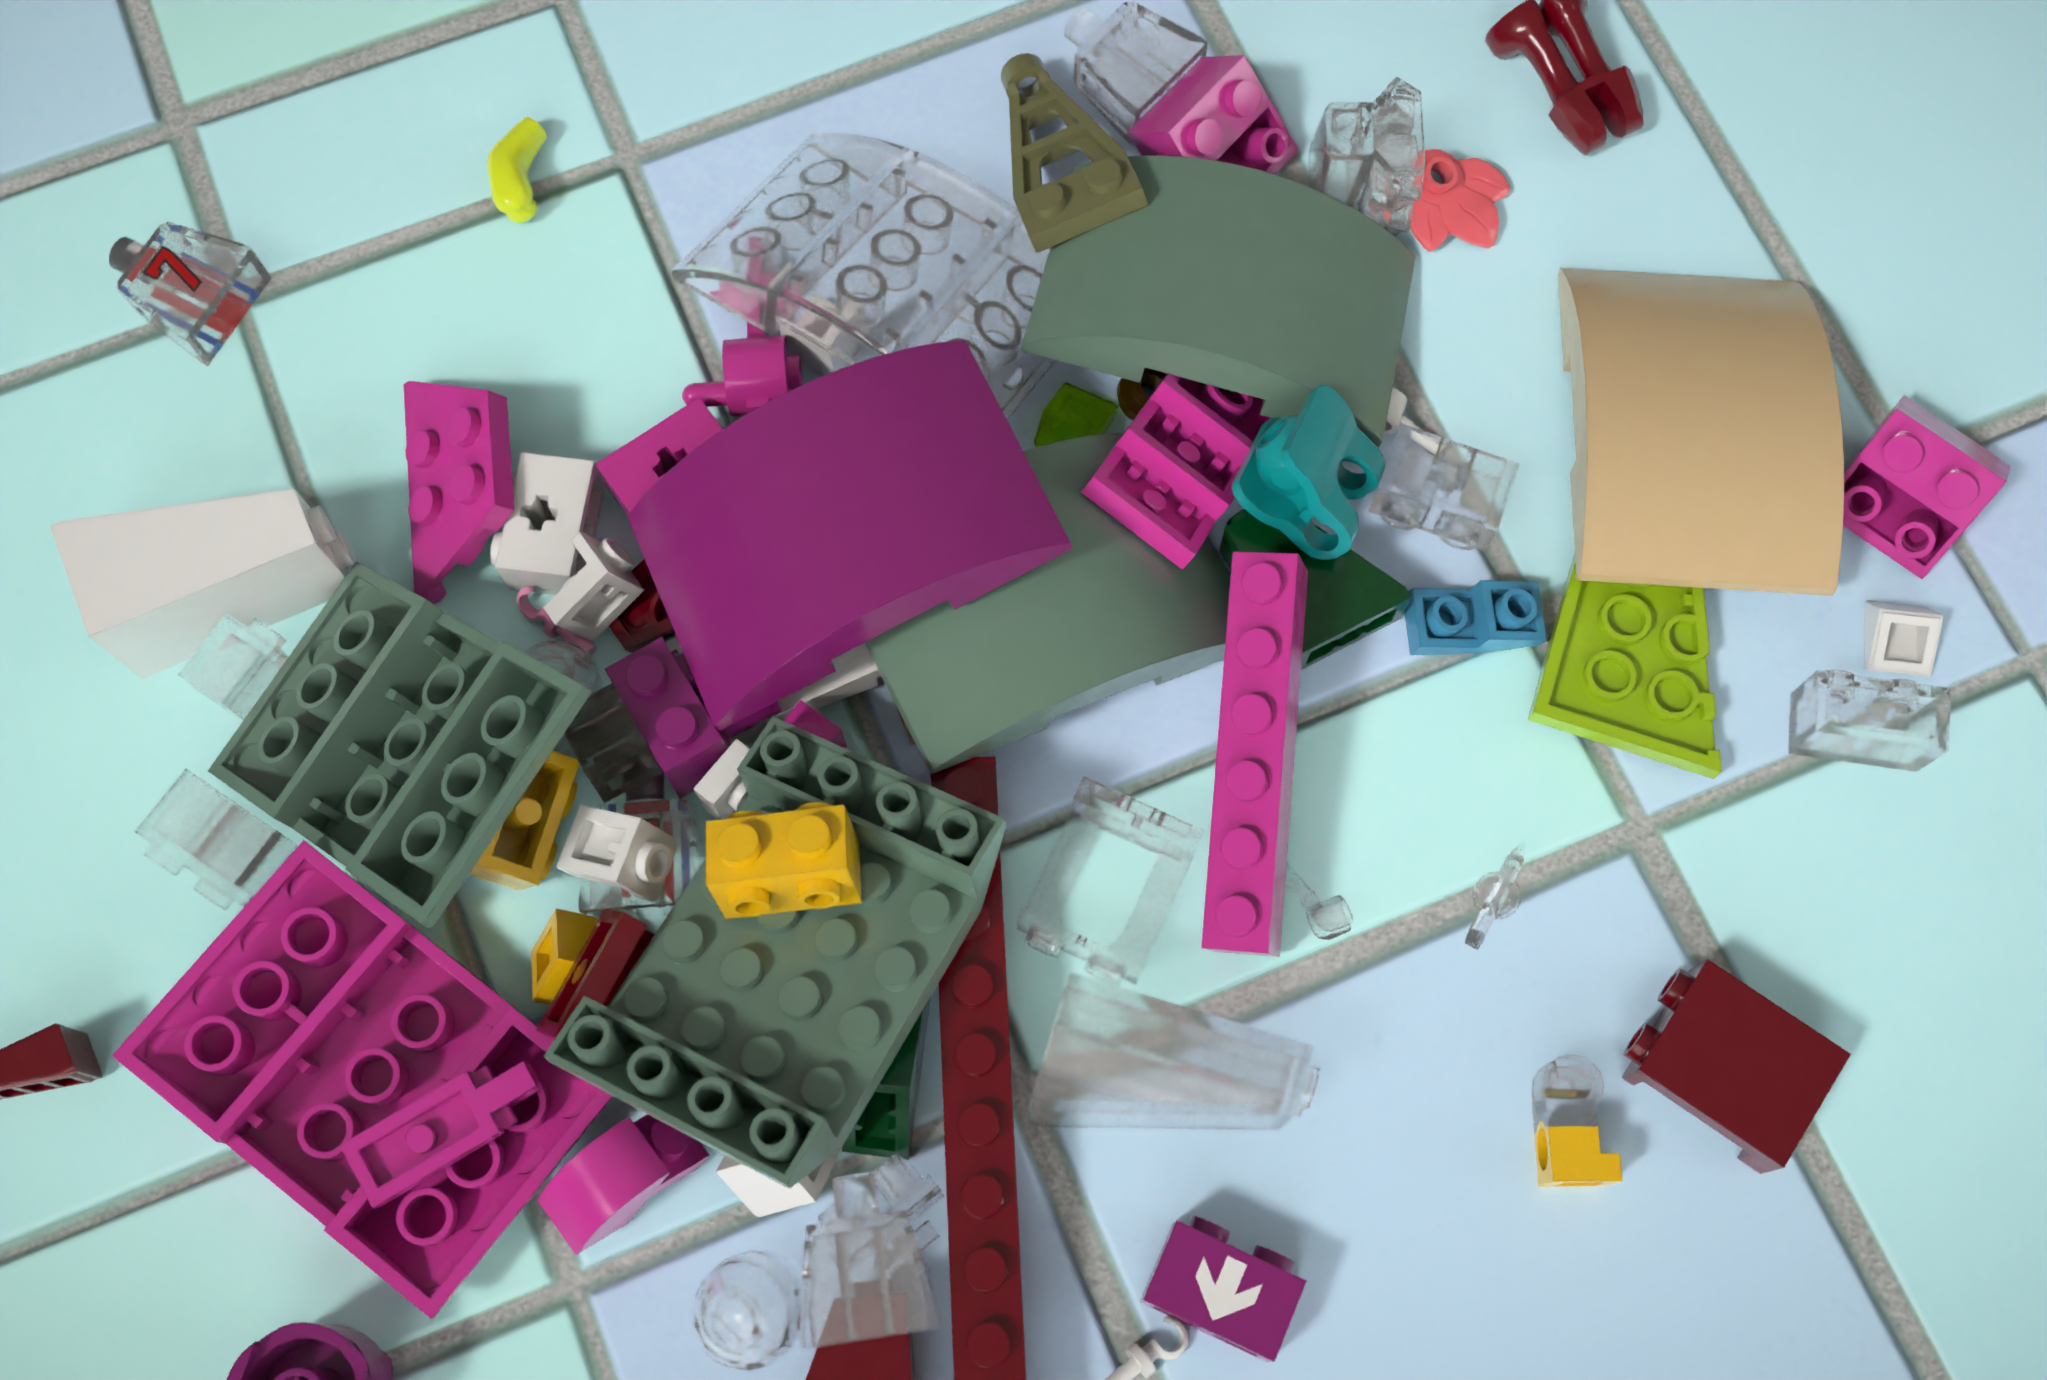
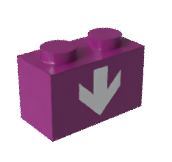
[1139,1215,1307,1362]

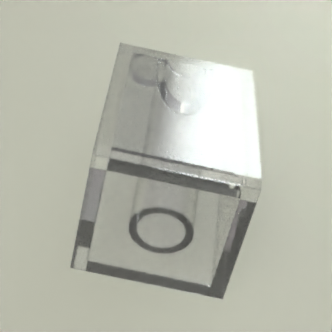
[1029,972,1320,1130]

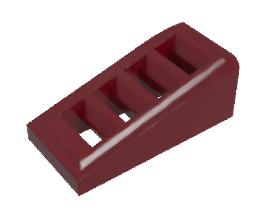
[0,1023,102,1100]

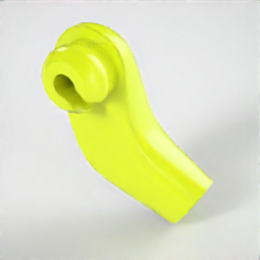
[487,117,547,223]

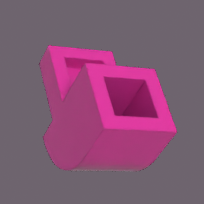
[537,1114,710,1255]

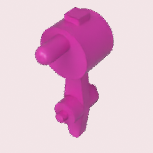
[682,237,803,416]

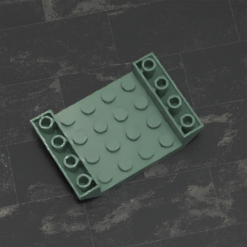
[544,716,1006,1189]

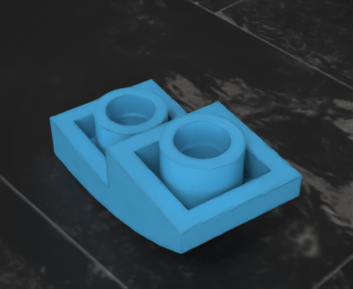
[1404,580,1547,655]

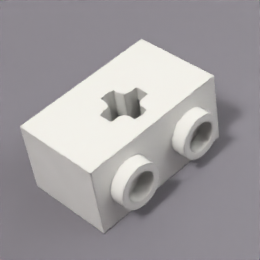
[491,452,606,595]

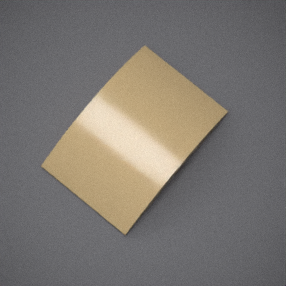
[1558,268,1844,596]

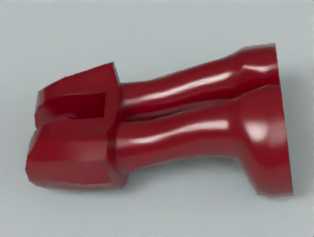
[1485,0,1644,156]

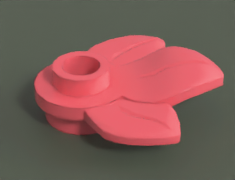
[1406,149,1510,252]

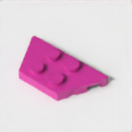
[403,381,515,604]

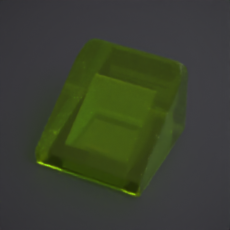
[1034,382,1119,447]

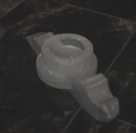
[1464,841,1527,951]

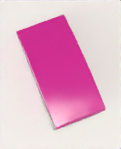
[1081,374,1271,570]

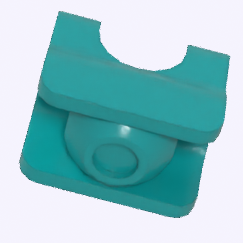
[1232,385,1385,560]

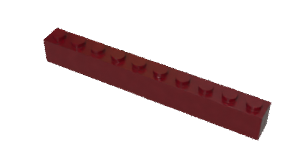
[930,756,1026,1380]

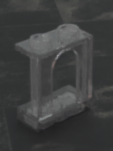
[1017,776,1204,986]

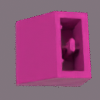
[1127,55,1299,175]
[1843,395,2010,579]

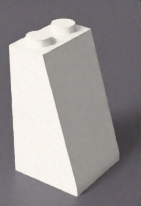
[50,488,356,679]

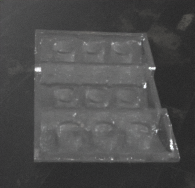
[672,132,1057,420]

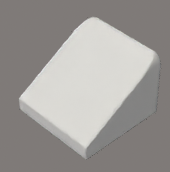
[1864,601,1943,677]

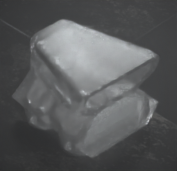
[1309,76,1425,236]

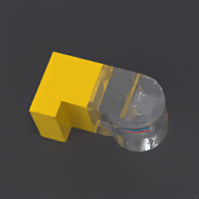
[1531,1053,1623,1187]

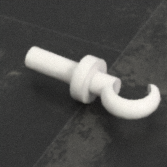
[1105,1316,1189,1380]

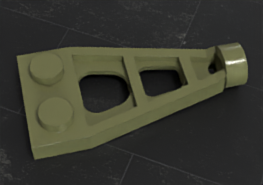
[1001,53,1148,253]

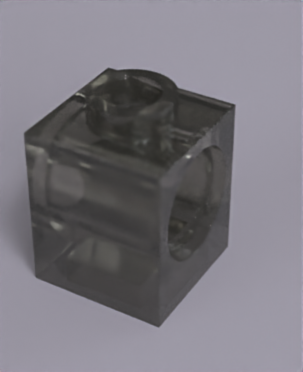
[564,683,663,804]

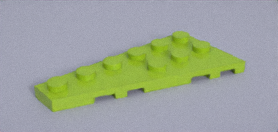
[1527,551,1722,779]

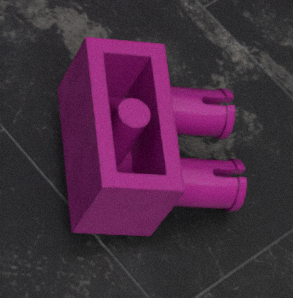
[604,637,781,800]

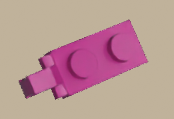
[340,1061,544,1208]

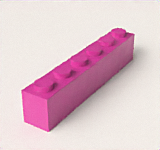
[1201,552,1308,957]

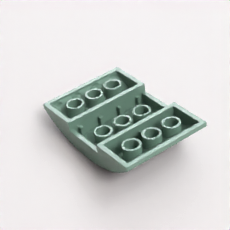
[1020,155,1416,447]
[865,433,1231,774]
[208,561,592,930]

